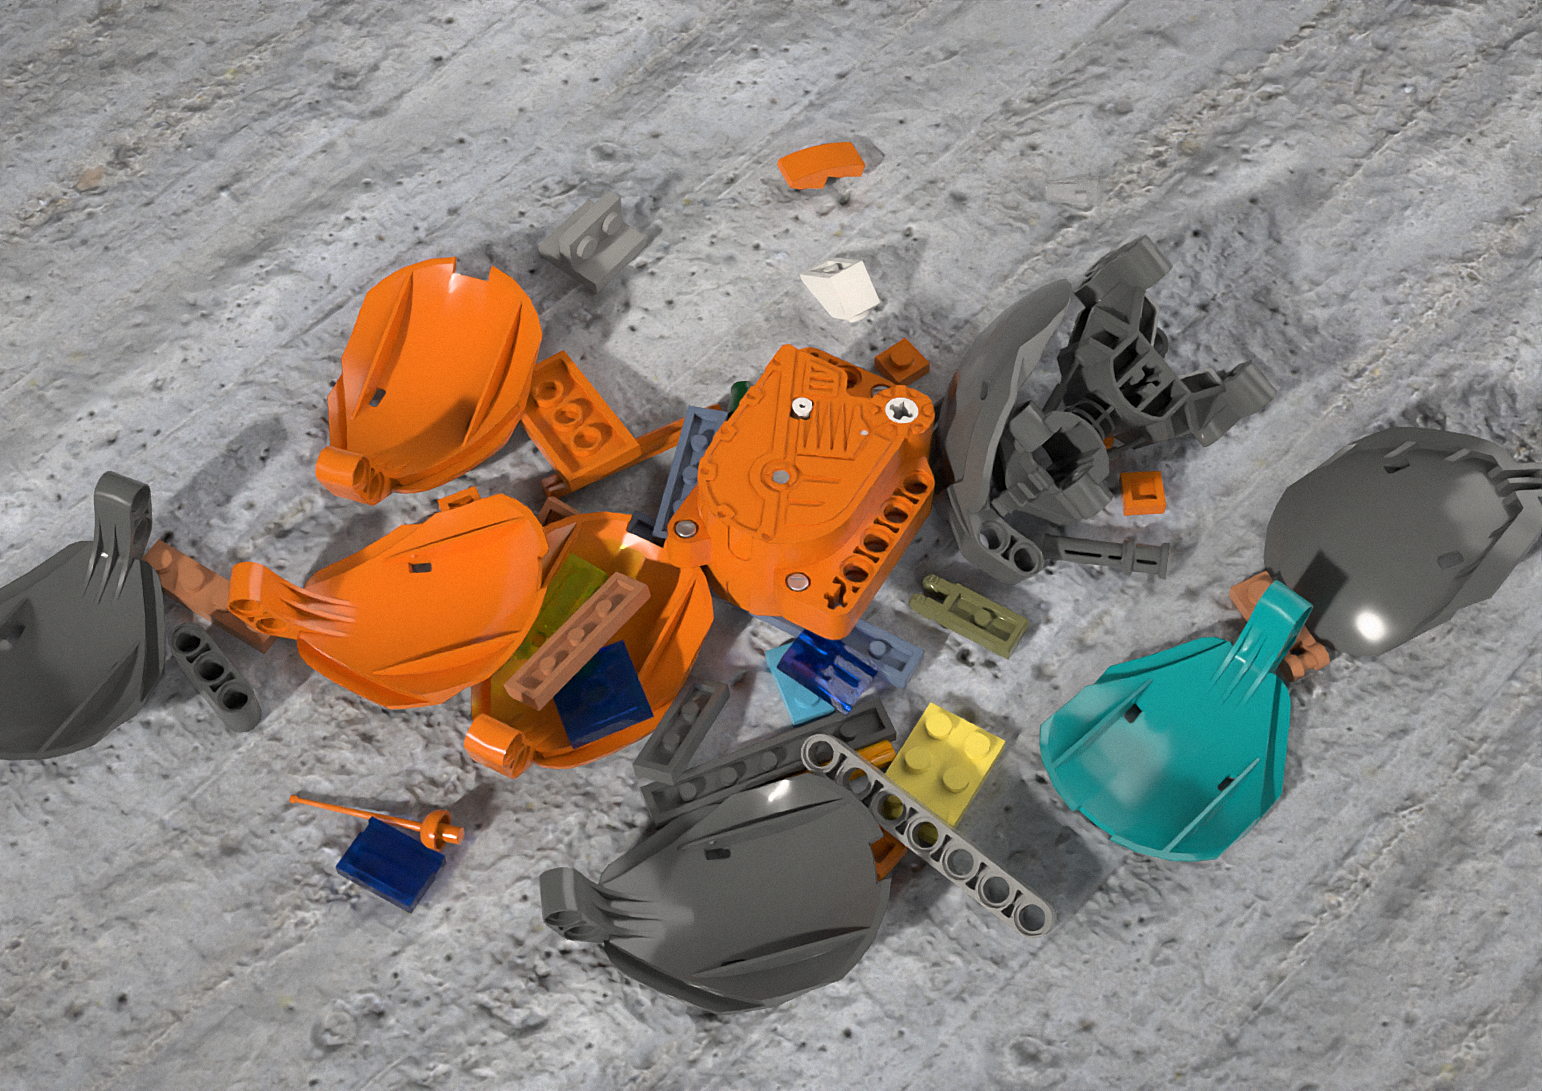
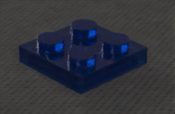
[553,640,654,750]

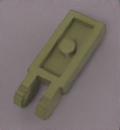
[908,573,1030,660]

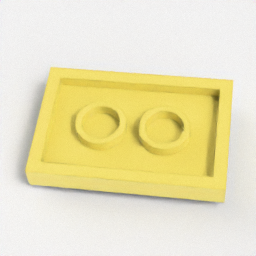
[883,702,1006,845]

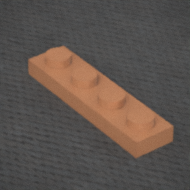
[142,539,279,654]
[504,572,651,711]

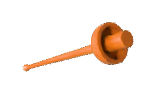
[289,794,464,854]

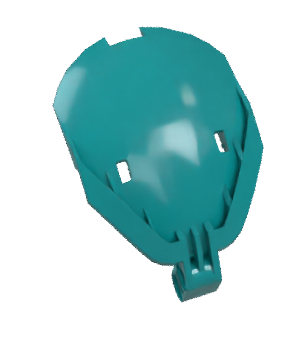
[1039,580,1313,862]

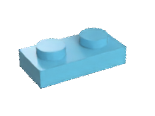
[766,638,835,729]

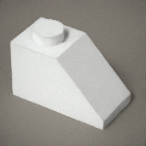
[799,257,880,323]

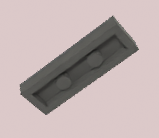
[633,675,730,786]

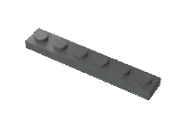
[640,697,897,831]

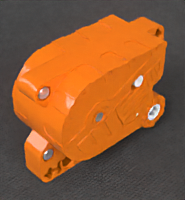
[667,344,935,640]

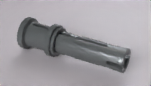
[1042,533,1170,580]

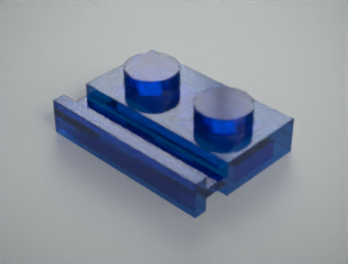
[776,629,881,716]
[335,816,447,914]

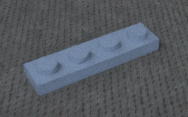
[652,405,728,547]

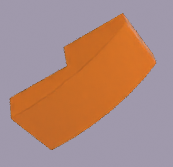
[777,142,865,190]

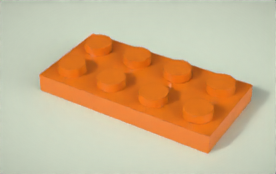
[518,350,642,492]

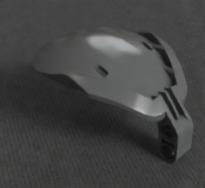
[929,279,1072,585]
[1263,427,1542,657]
[0,471,165,761]
[539,773,892,1016]

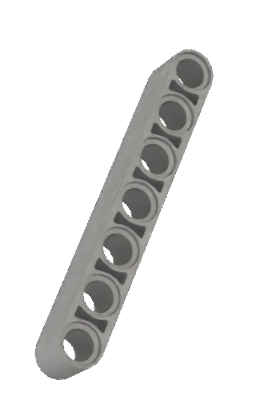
[801,734,1057,938]

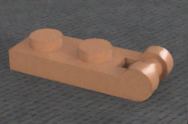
[1229,571,1330,682]

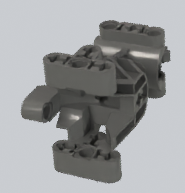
[989,234,1278,528]

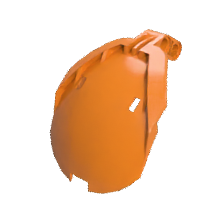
[315,257,543,506]
[227,493,550,710]
[464,511,714,780]

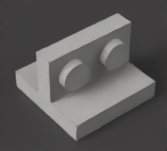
[538,190,647,294]

